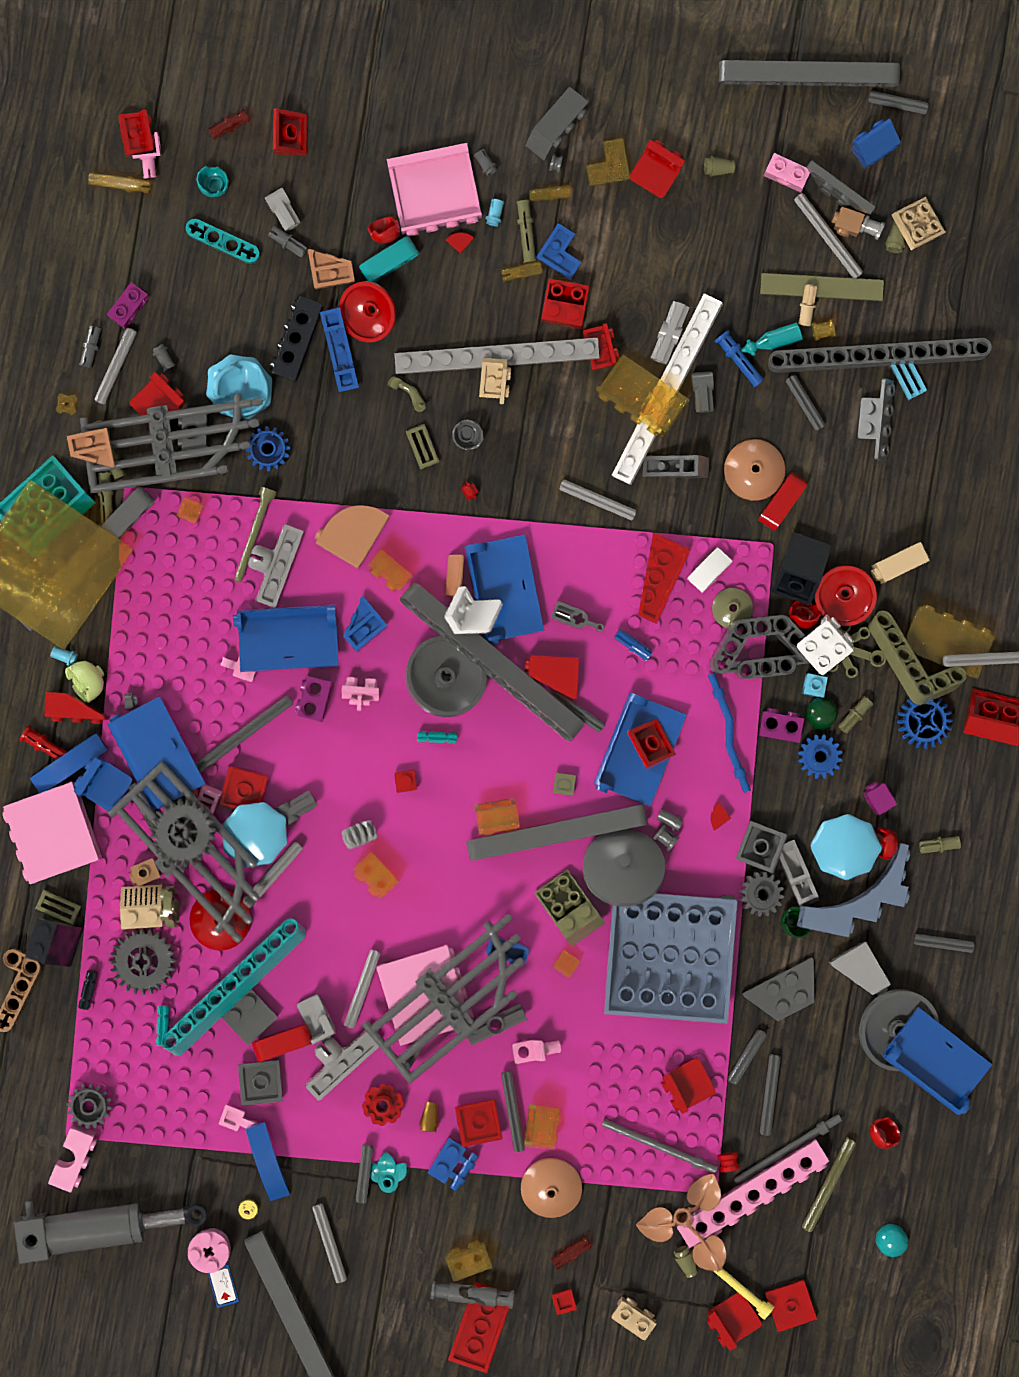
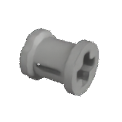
[859,215,885,240]

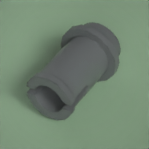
[474,149,497,176]
[153,344,175,372]
[656,808,684,831]

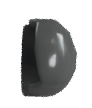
[452,419,484,451]

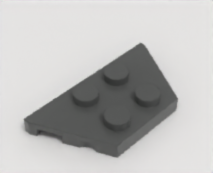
[806,160,875,214]
[742,957,814,1021]

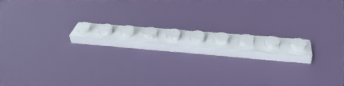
[612,294,723,485]

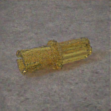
[529,185,570,202]
[501,262,543,282]

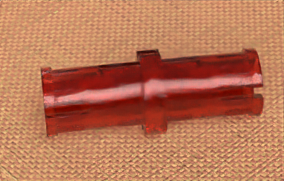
[208,110,250,140]
[551,1237,592,1270]

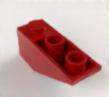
[44,692,110,724]

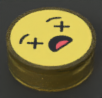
[238,1199,259,1220]

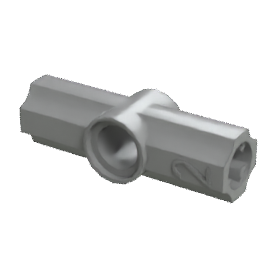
[650,301,690,365]

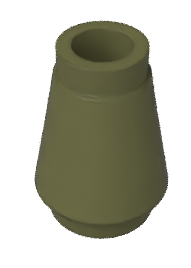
[704,156,735,177]
[885,221,905,253]
[674,1245,698,1278]

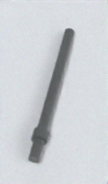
[734,1114,842,1185]
[601,1118,718,1174]

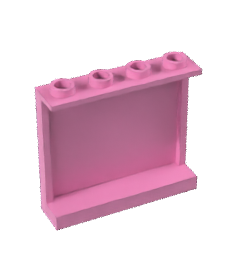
[387,143,482,236]
[3,782,103,884]
[376,944,474,1046]

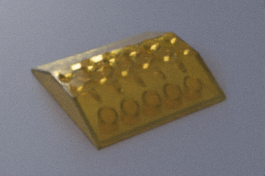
[0,480,133,650]

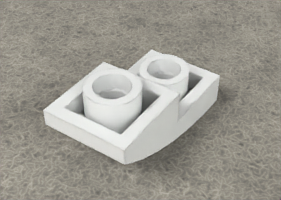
[688,547,732,593]

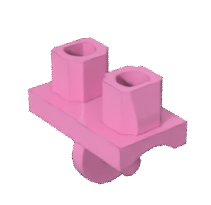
[342,677,379,711]

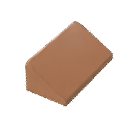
[445,555,464,596]

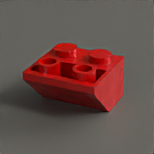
[541,279,589,329]

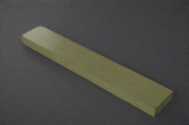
[760,273,884,301]

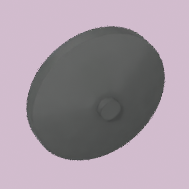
[405,636,487,717]
[583,829,665,907]
[859,989,939,1071]

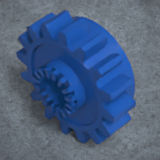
[245,426,291,472]
[797,735,842,779]

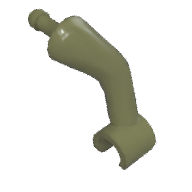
[388,376,426,412]

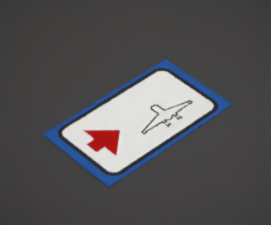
[208,1264,239,1308]

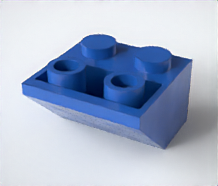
[851,119,901,169]

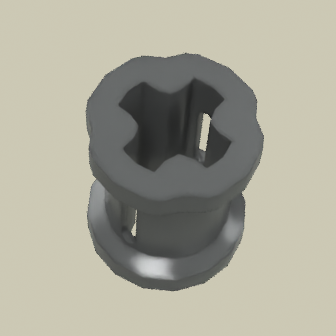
[653,825,680,851]

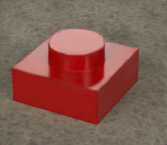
[394,770,417,793]
[552,1289,577,1315]

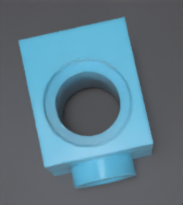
[801,673,828,698]

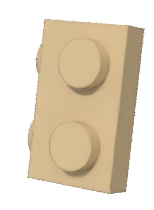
[479,358,511,404]
[611,1297,656,1340]

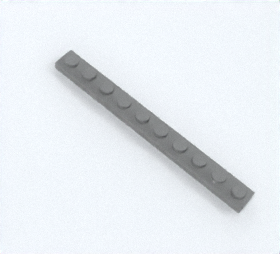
[394,338,599,375]

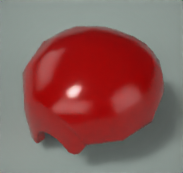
[368,217,400,244]
[789,601,821,629]
[875,827,899,859]
[870,1117,901,1149]

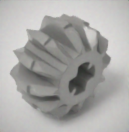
[342,820,378,849]

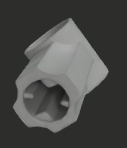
[264,188,300,232]

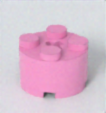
[188,1228,231,1273]

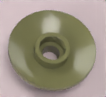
[712,588,753,628]

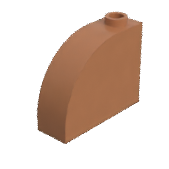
[315,506,390,569]

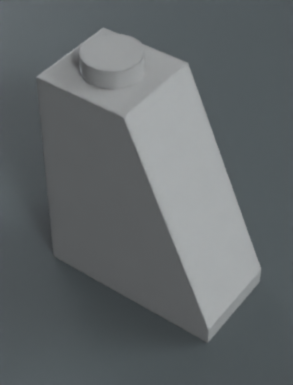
[829,941,891,996]

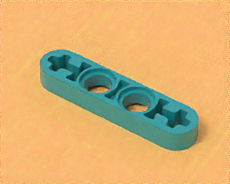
[185,219,260,264]

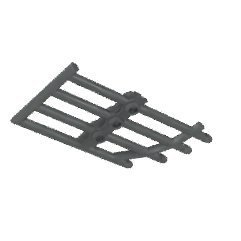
[80,394,263,493]
[107,760,260,943]
[362,914,525,1084]

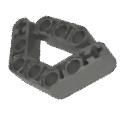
[709,615,810,679]

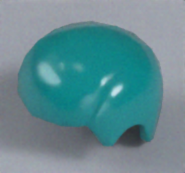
[196,166,229,197]
[875,1224,909,1258]

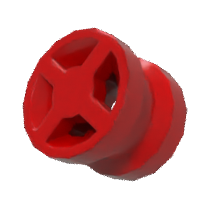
[718,1152,740,1172]

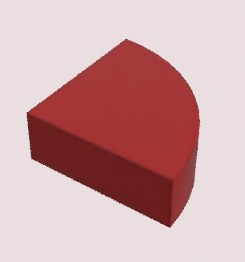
[445,233,474,254]
[711,802,731,831]

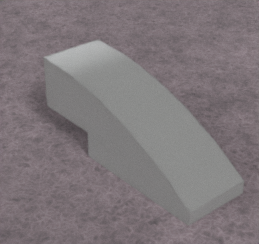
[779,840,819,907]

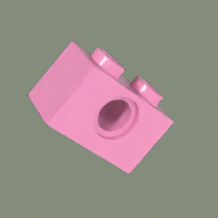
[764,153,810,193]

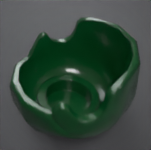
[805,697,838,730]
[781,906,811,938]

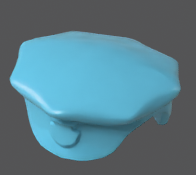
[206,354,272,420]
[222,802,287,867]
[811,814,882,880]

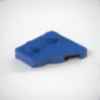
[343,596,389,652]

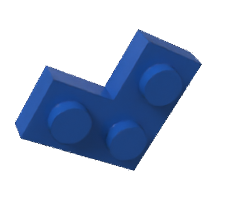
[536,223,581,280]

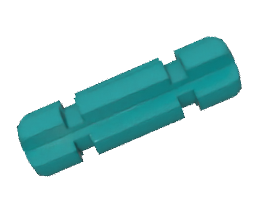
[417,731,457,743]
[156,1005,169,1046]

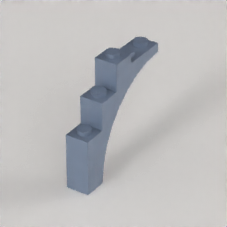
[797,843,910,937]

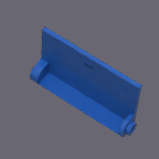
[465,535,545,645]
[233,604,339,672]
[593,692,687,806]
[107,696,206,811]
[883,1007,992,1115]

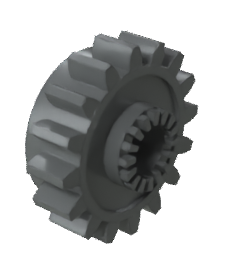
[738,872,784,917]
[66,1083,113,1129]

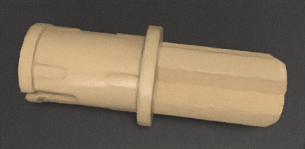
[798,284,817,326]

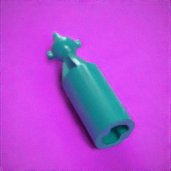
[741,322,802,356]

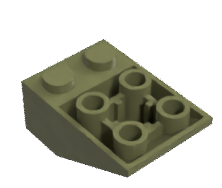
[534,869,605,947]

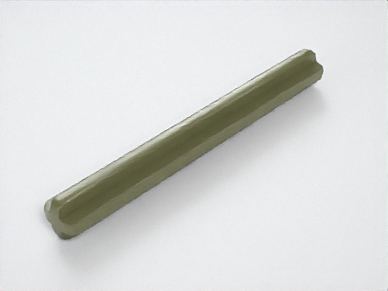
[802,1138,856,1232]

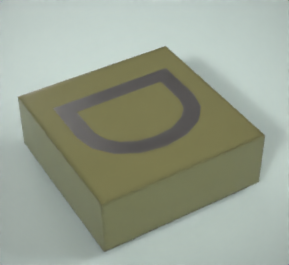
[553,773,576,796]

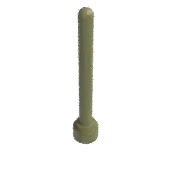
[235,487,277,582]

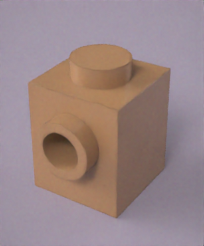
[832,207,865,237]
[129,858,163,886]

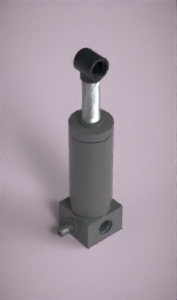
[14,1201,208,1264]

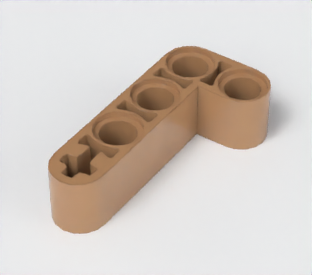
[0,948,43,1032]

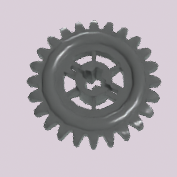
[149,799,216,867]
[109,928,177,995]

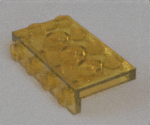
[595,355,689,437]
[905,604,996,679]

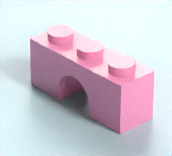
[48,1123,97,1192]

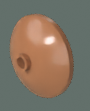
[724,439,785,501]
[521,1158,582,1218]

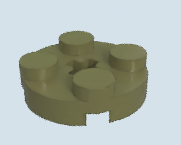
[160,886,180,928]

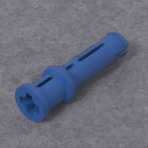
[714,330,764,387]

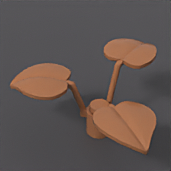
[636,1174,726,1272]

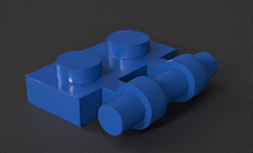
[427,1137,479,1191]

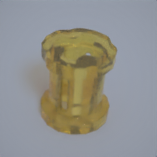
[812,319,836,341]

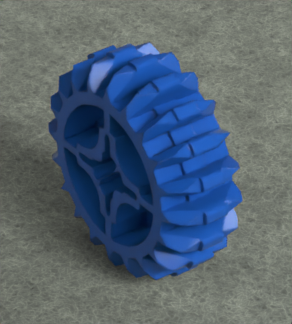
[897,698,953,749]

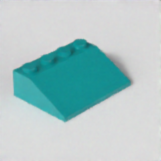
[0,455,95,557]

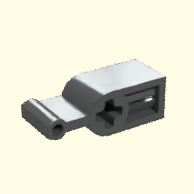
[551,601,605,632]

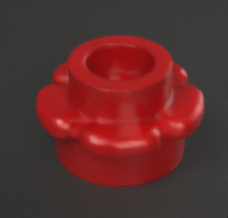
[461,481,478,501]

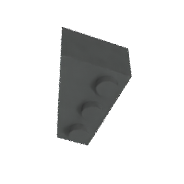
[525,87,588,160]

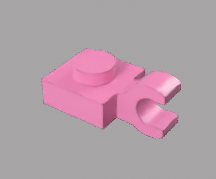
[221,657,256,682]
[218,1104,257,1131]

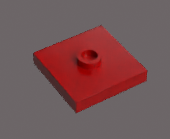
[219,765,269,809]
[454,1099,503,1148]
[765,1279,817,1332]

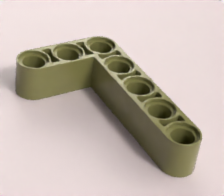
[868,611,966,705]

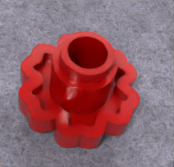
[362,1083,404,1126]

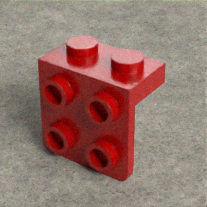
[629,140,685,198]
[130,372,186,420]
[661,1058,716,1114]
[706,1292,762,1351]

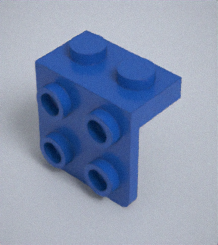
[73,757,133,811]

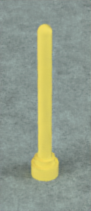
[714,1268,774,1319]

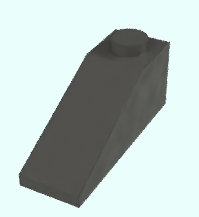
[643,455,709,478]

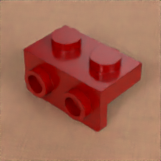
[118,109,155,156]
[583,323,619,371]

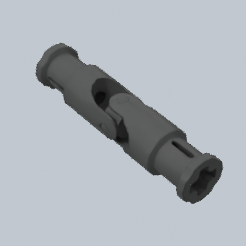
[431,1280,514,1309]

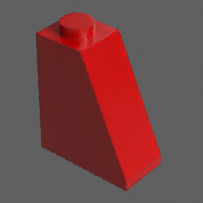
[525,655,579,699]

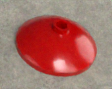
[339,281,396,342]
[815,565,877,626]
[189,889,251,950]

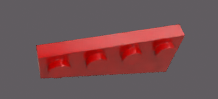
[638,532,691,624]

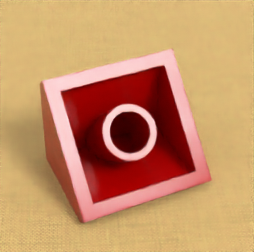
[273,108,307,155]
[627,719,676,770]

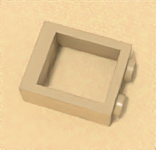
[871,542,930,584]

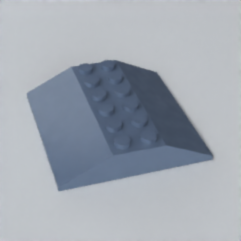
[604,894,737,1024]

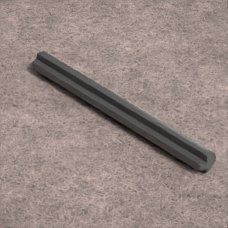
[195,696,293,773]

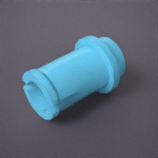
[485,199,504,226]
[50,645,78,666]

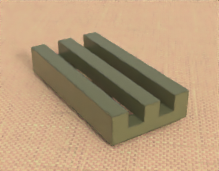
[406,424,440,470]
[35,890,82,925]

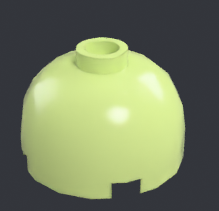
[65,661,104,703]

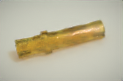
[88,172,151,194]

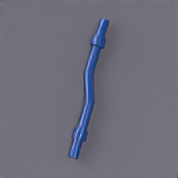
[707,673,751,793]

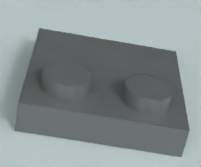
[221,989,278,1045]
[237,1060,283,1106]

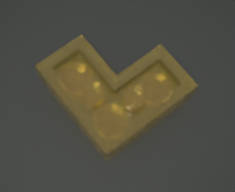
[586,138,630,187]

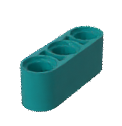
[359,236,420,283]

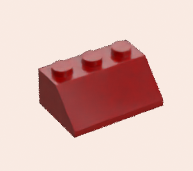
[963,688,1019,746]

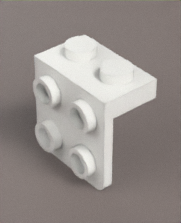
[445,587,503,634]
[797,614,854,675]

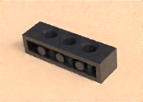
[270,296,324,383]

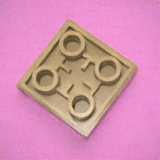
[892,197,945,250]

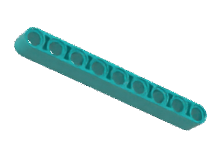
[162,919,306,1056]

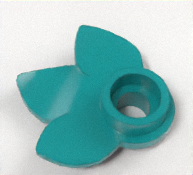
[370,1152,407,1193]

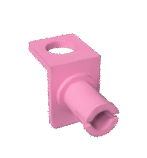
[132,132,162,178]
[512,1040,561,1064]

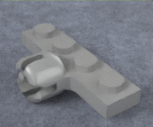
[248,524,304,608]
[305,1030,379,1101]

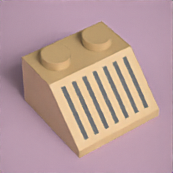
[120,884,165,929]

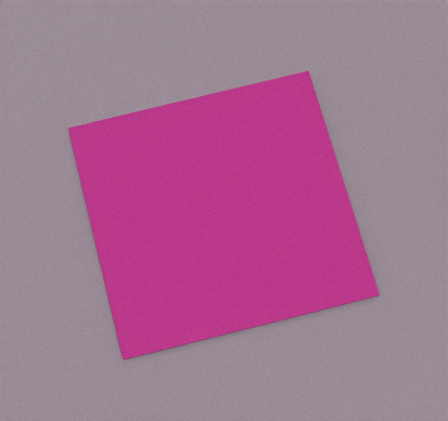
[66,487,774,1192]

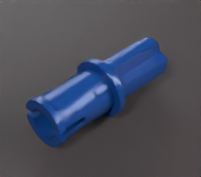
[614,629,653,661]

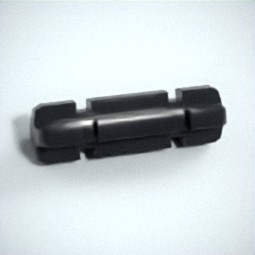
[78,970,98,1010]

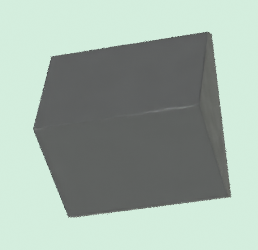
[736,821,788,873]

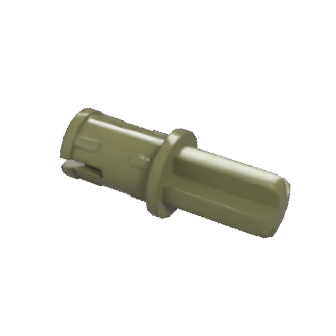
[838,696,873,733]
[919,836,961,853]

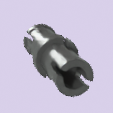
[79,325,102,368]

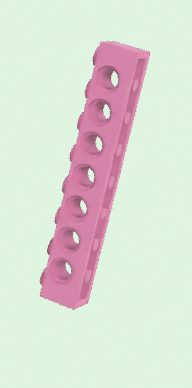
[676,1138,829,1248]

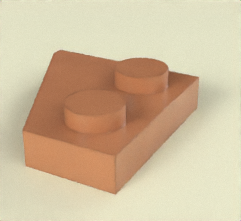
[308,249,355,289]
[67,428,116,468]

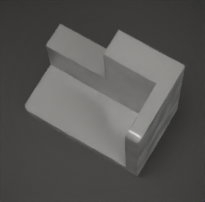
[297,993,337,1044]

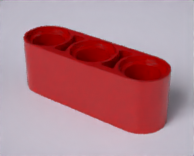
[758,472,808,532]
[251,1023,312,1062]

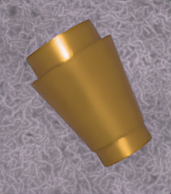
[419,1102,439,1133]

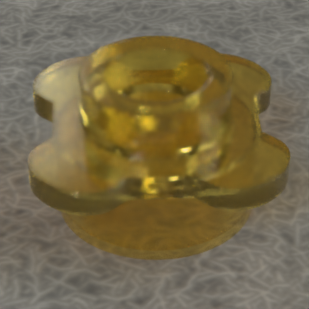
[56,393,78,415]

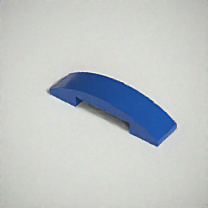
[320,308,359,392]
[30,733,108,793]
[245,1122,290,1201]

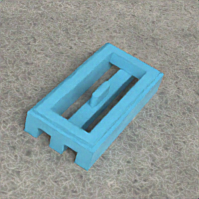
[891,356,927,400]

